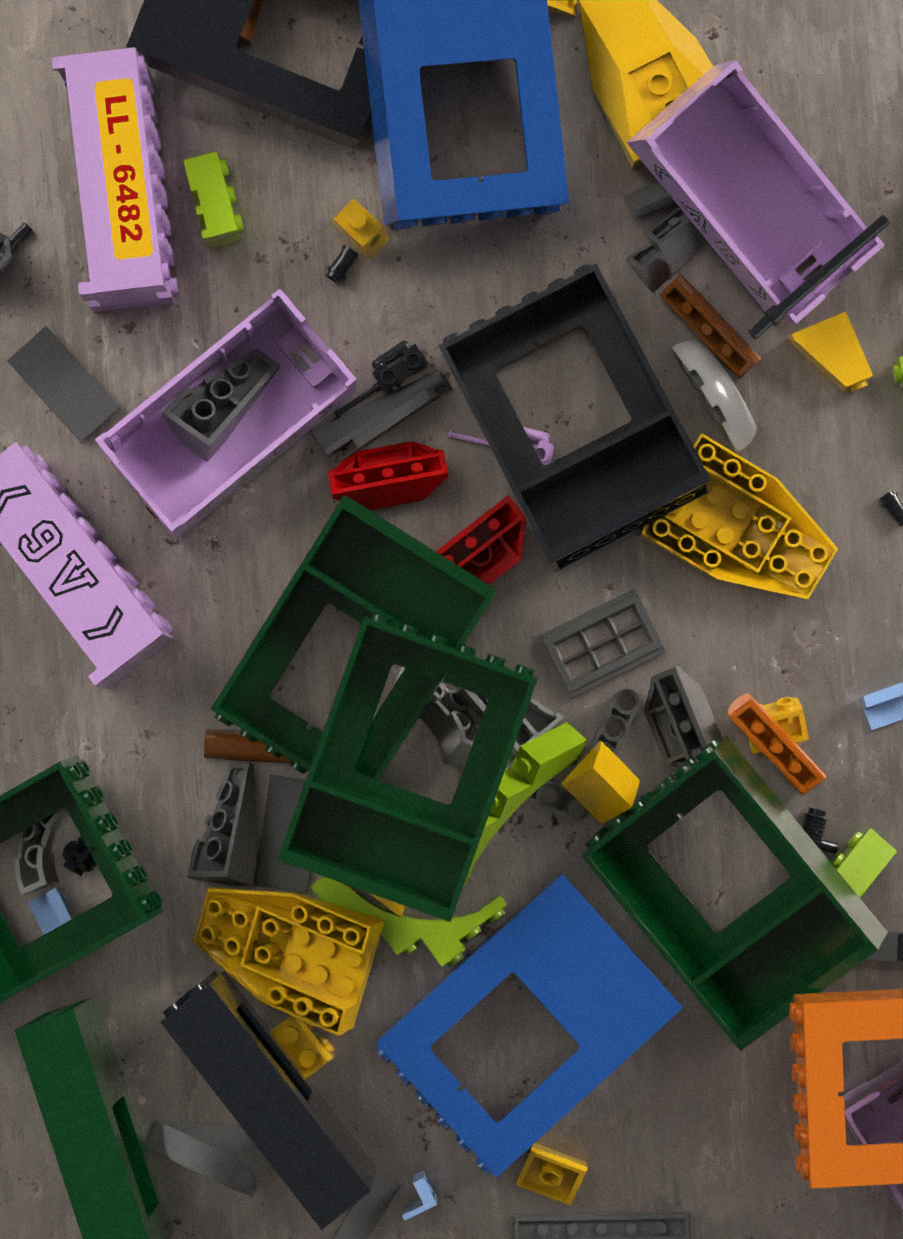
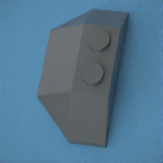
[644,666,723,772]

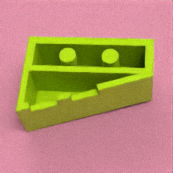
[183,151,245,249]
[831,828,897,898]

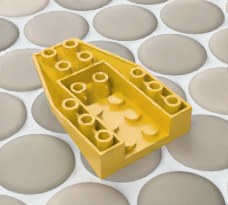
[579,0,713,168]
[639,433,838,600]
[193,887,385,1036]

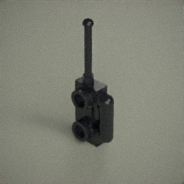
[334,341,428,417]

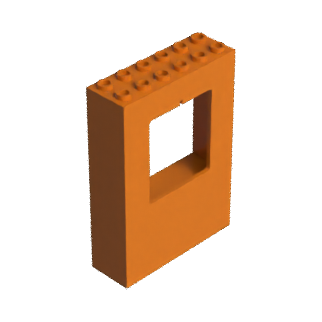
[789,989,903,1189]

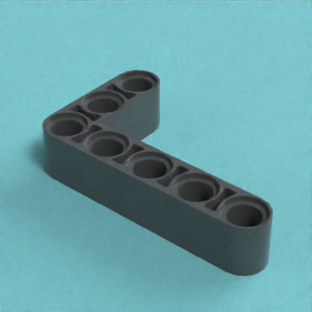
[527,688,640,822]

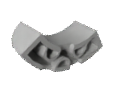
[672,340,757,453]
[395,667,480,765]
[14,808,70,896]

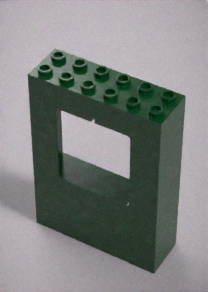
[211,495,498,780]
[277,613,538,922]
[581,737,888,1051]
[0,756,164,1003]
[14,996,174,1239]

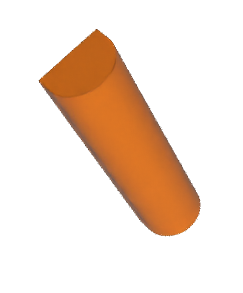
[728,693,826,795]

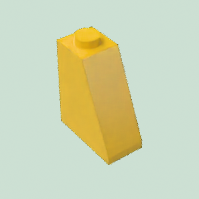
[789,311,873,392]

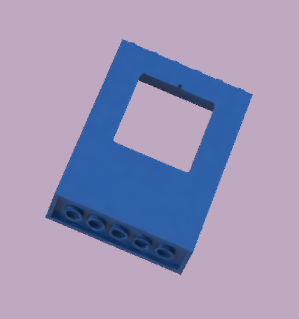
[358,0,569,230]
[376,872,683,1178]

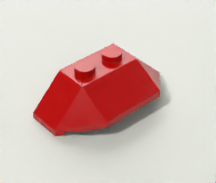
[328,441,449,510]
[436,494,527,585]

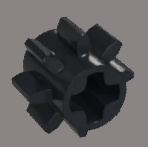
[62,837,97,876]

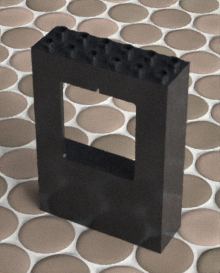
[126,0,372,149]
[438,263,713,572]
[160,971,376,1230]

